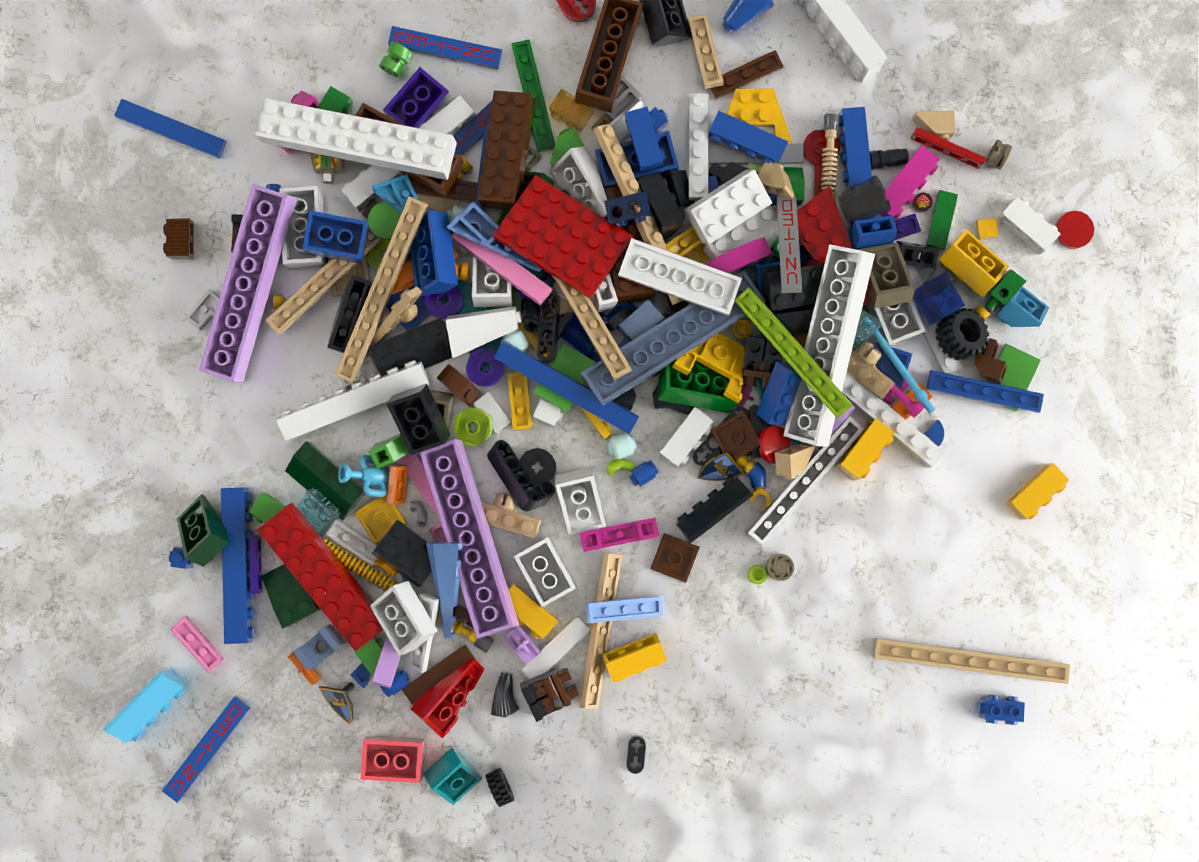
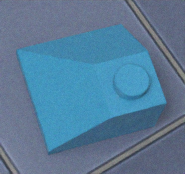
[997,286,1049,327]

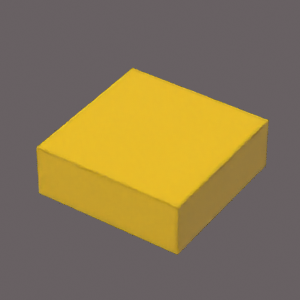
[976,218,998,240]

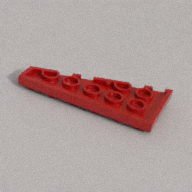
[797,185,871,305]

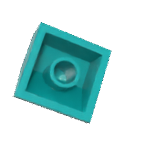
[423,748,482,805]

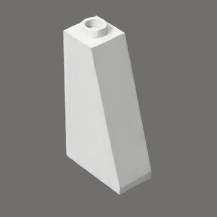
[446,306,522,358]

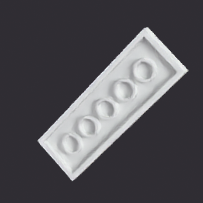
[618,238,742,316]

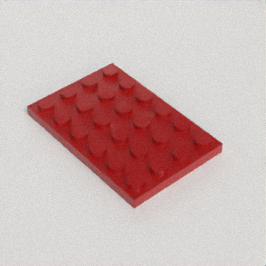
[493,175,633,299]

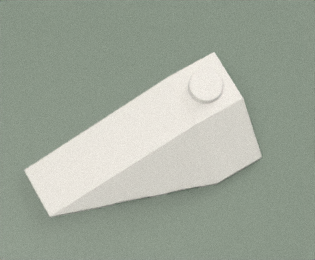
[549,146,607,218]

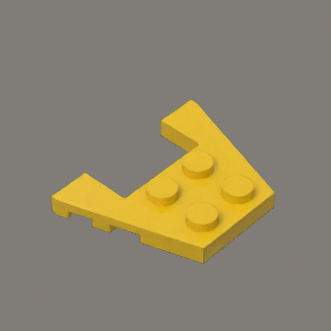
[718,88,792,144]
[672,333,745,403]

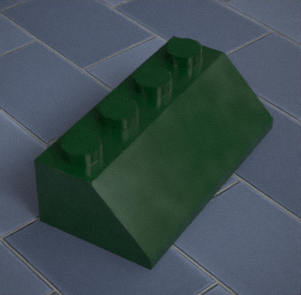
[285,441,366,521]

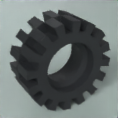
[485,768,514,807]

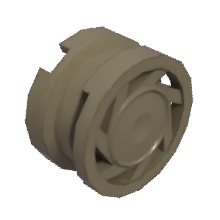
[985,139,1012,170]
[766,554,794,581]

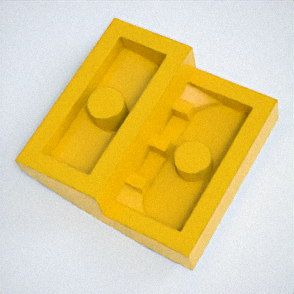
[666,226,710,264]

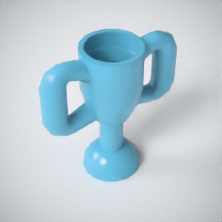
[338,455,389,497]

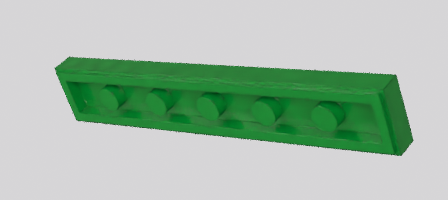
[511,39,555,153]

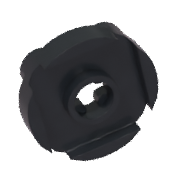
[519,448,557,484]

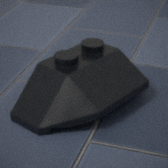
[327,275,372,353]

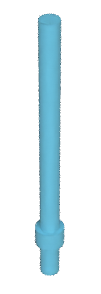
[862,315,936,414]

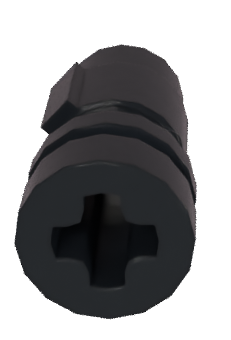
[869,148,909,170]
[521,298,540,332]

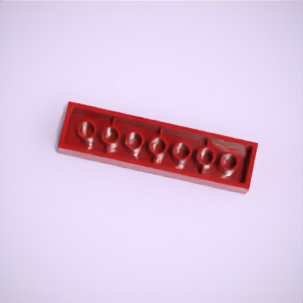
[257,502,383,652]

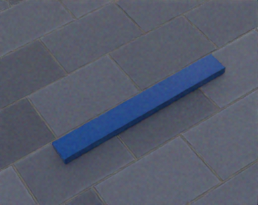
[494,340,639,434]

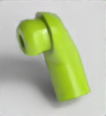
[606,459,634,476]

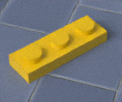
[507,372,533,431]

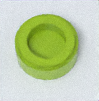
[747,565,767,584]

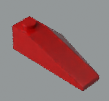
[410,658,484,739]

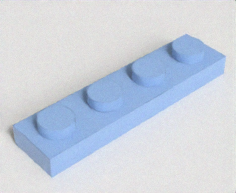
[586,596,663,623]

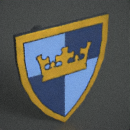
[697,449,746,481]
[319,682,355,724]

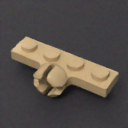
[371,287,422,345]
[847,342,895,399]
[481,492,541,539]

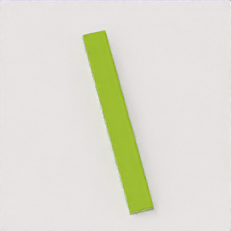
[734,287,853,418]

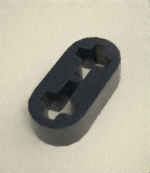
[606,306,634,331]
[626,735,646,774]

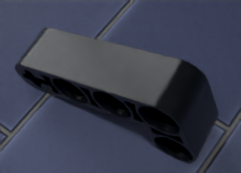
[487,440,555,512]

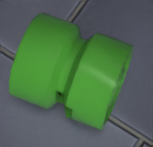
[379,42,413,78]

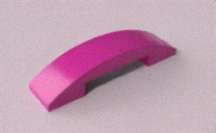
[704,237,773,274]
[580,518,659,552]

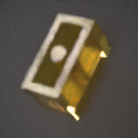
[549,89,593,132]

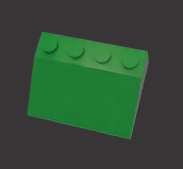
[658,359,738,413]

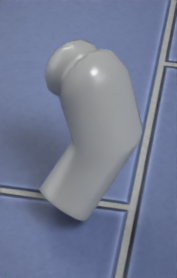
[410,500,427,527]

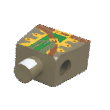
[310,152,345,184]

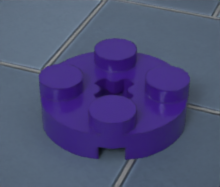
[424,286,463,319]
[466,348,505,387]

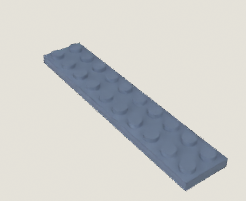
[581,271,766,406]

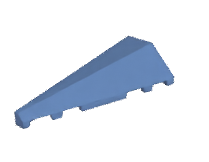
[447,202,542,272]
[426,541,462,638]

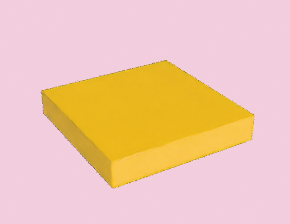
[354,493,408,545]

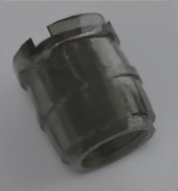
[837,175,891,224]

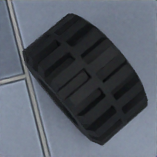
[935,308,989,360]

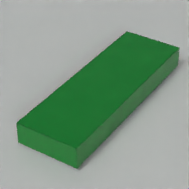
[926,190,958,250]

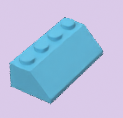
[103,668,188,743]

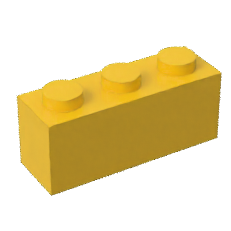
[1006,463,1069,520]
[509,583,559,639]
[602,633,667,683]

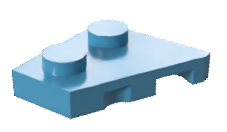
[372,174,419,214]

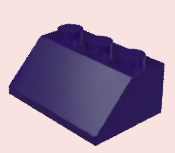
[383,67,449,128]

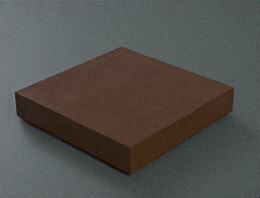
[711,411,760,461]
[650,533,700,583]

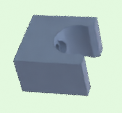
[619,300,664,341]
[293,624,346,671]

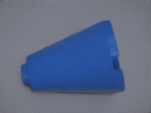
[722,0,774,32]

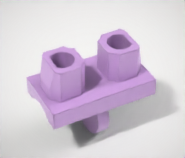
[504,625,541,664]

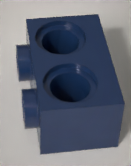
[604,192,651,227]

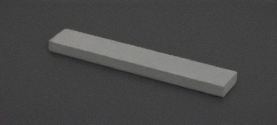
[708,144,804,165]

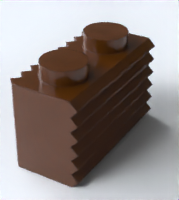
[163,218,194,260]

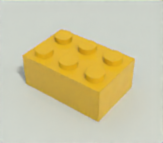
[939,229,1009,297]
[835,418,895,480]

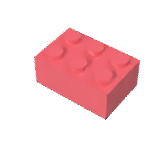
[360,736,425,783]

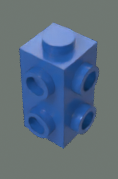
[977,695,1025,725]

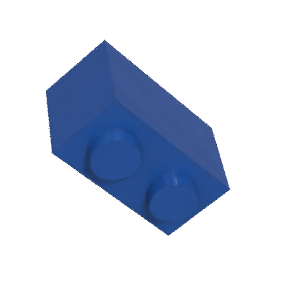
[851,215,898,249]

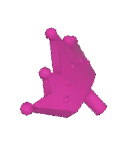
[736,384,754,407]

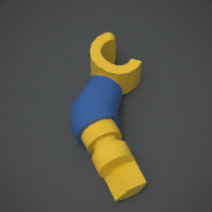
[736,455,771,509]

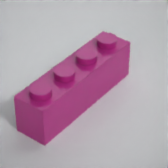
[875,145,940,219]

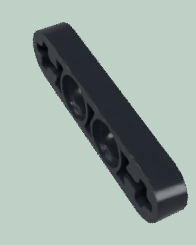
[537,290,561,364]
[692,406,749,466]

